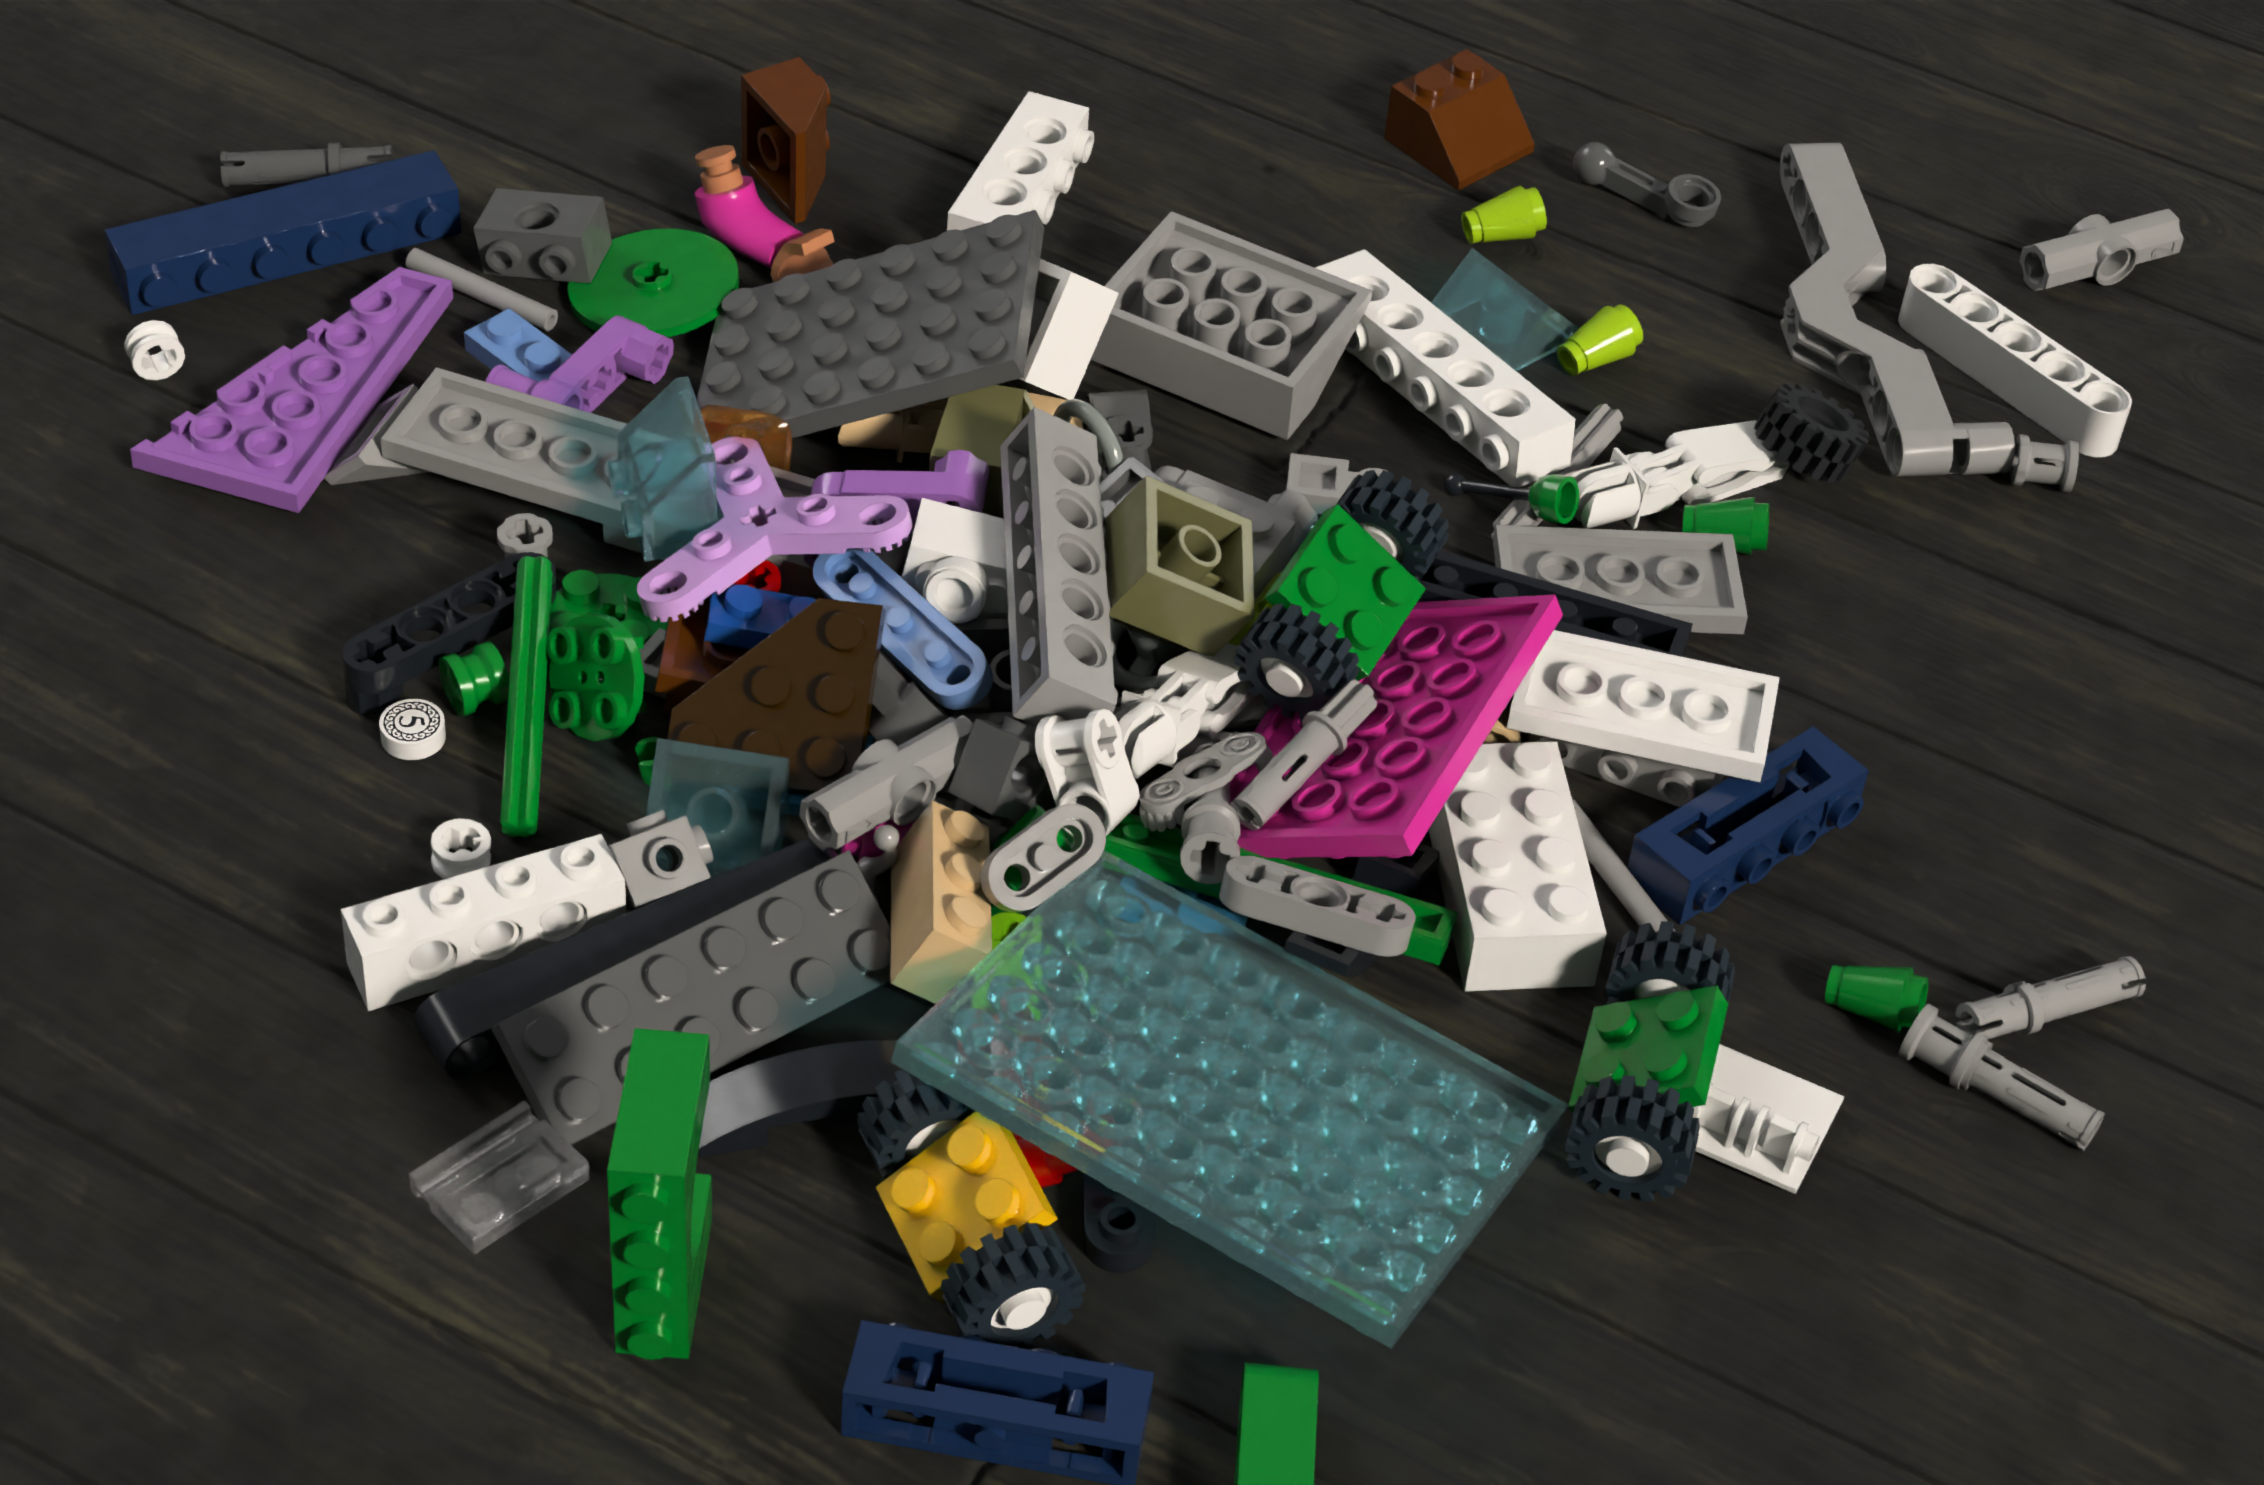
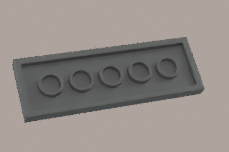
[491,850,891,1153]

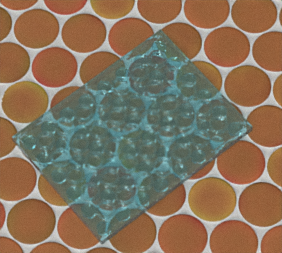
[891,850,1569,1349]

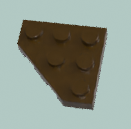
[662,598,886,795]

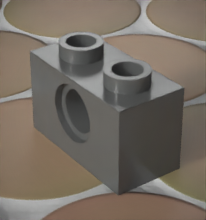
[473,188,612,284]

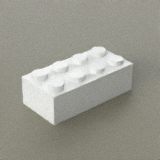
[1429,741,1607,991]

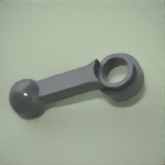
[1572,142,1721,227]

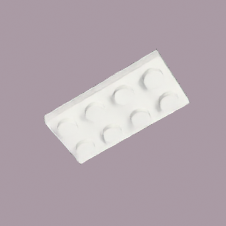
[1507,630,1780,782]

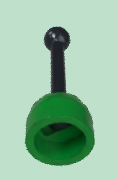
[1444,472,1579,524]

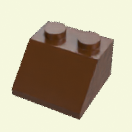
[1384,49,1535,191]
[741,57,831,224]

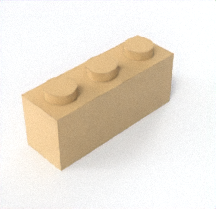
[890,800,992,1010]

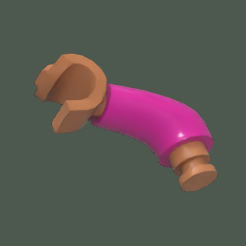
[694,145,835,282]

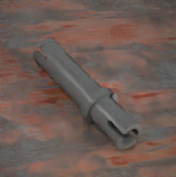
[220,142,393,188]

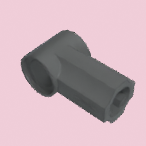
[868,649,950,746]

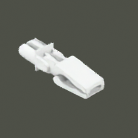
[1565,420,1789,529]
[1101,643,1254,779]

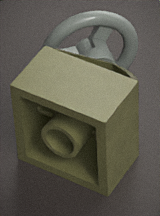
[929,385,1124,519]
[1105,475,1255,692]

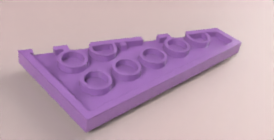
[130,267,453,513]

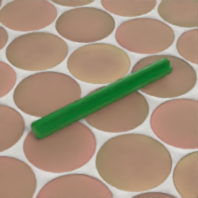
[500,556,553,838]

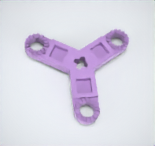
[637,436,913,622]

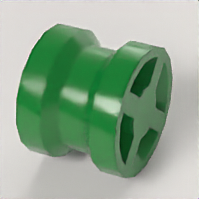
[438,641,510,717]

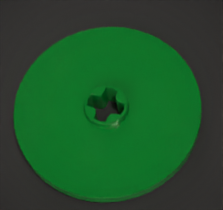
[568,228,739,337]

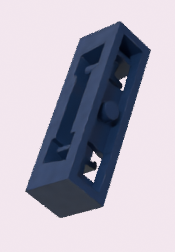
[1627,726,1869,925]
[841,1320,1154,1485]

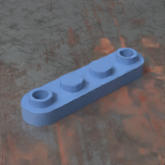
[813,548,993,710]

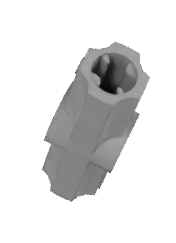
[2019,208,2184,292]
[799,715,974,851]

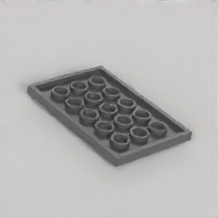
[687,210,1045,447]

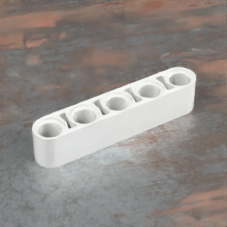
[1898,264,2132,457]

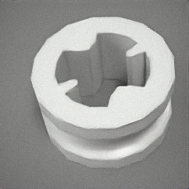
[124,320,185,380]
[431,818,491,879]

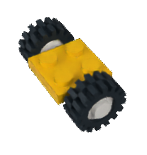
[857,1059,1085,1349]

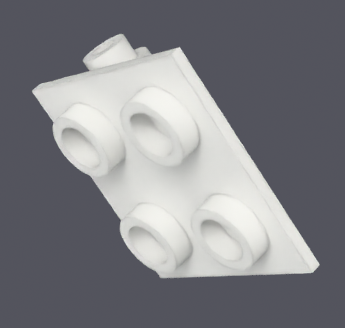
[1693,1044,1844,1194]

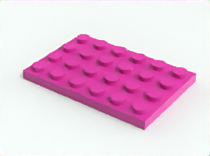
[1231,594,1563,859]

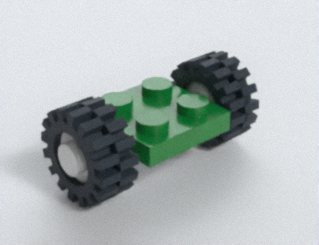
[1233,470,1449,722]
[1565,921,1735,1202]

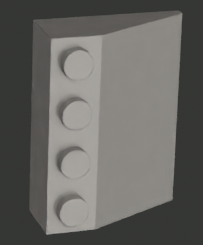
[1091,211,1372,440]

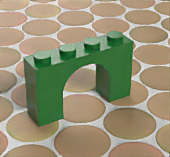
[607,1028,712,1360]

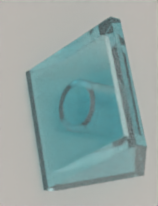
[1431,248,1580,371]
[646,738,789,879]

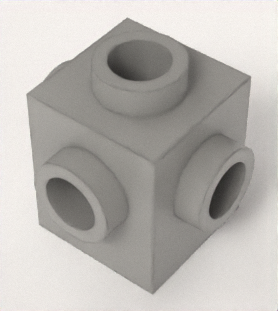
[608,809,714,910]

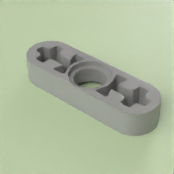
[1219,856,1416,957]

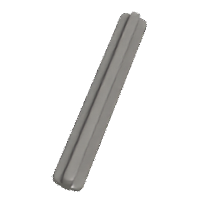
[1491,404,1623,540]

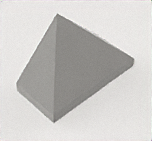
[324,384,430,485]

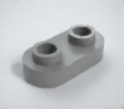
[981,804,1106,912]

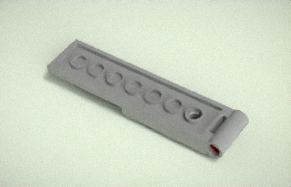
[380,367,912,600]

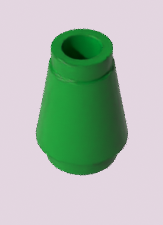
[1682,497,1770,556]
[1825,965,1929,1033]

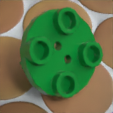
[546,613,646,742]

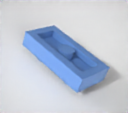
[464,308,572,382]

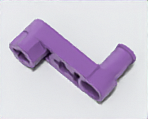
[485,315,674,413]
[804,450,990,567]

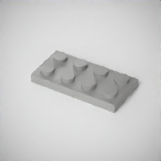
[1493,525,1748,634]

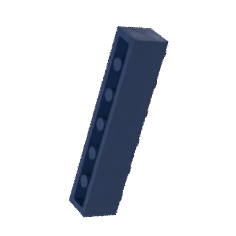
[104,150,461,315]

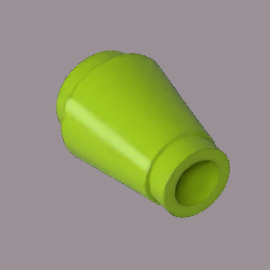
[1461,185,1547,244]
[1557,304,1643,376]

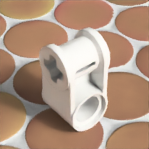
[1035,709,1140,836]

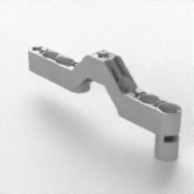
[1780,143,2015,477]

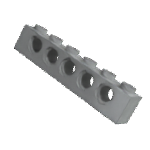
[1000,407,1118,726]

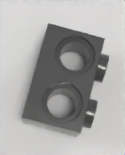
[948,715,1057,821]

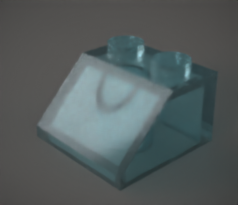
[608,376,717,562]

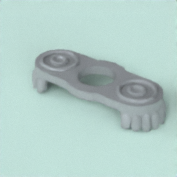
[1139,732,1274,832]

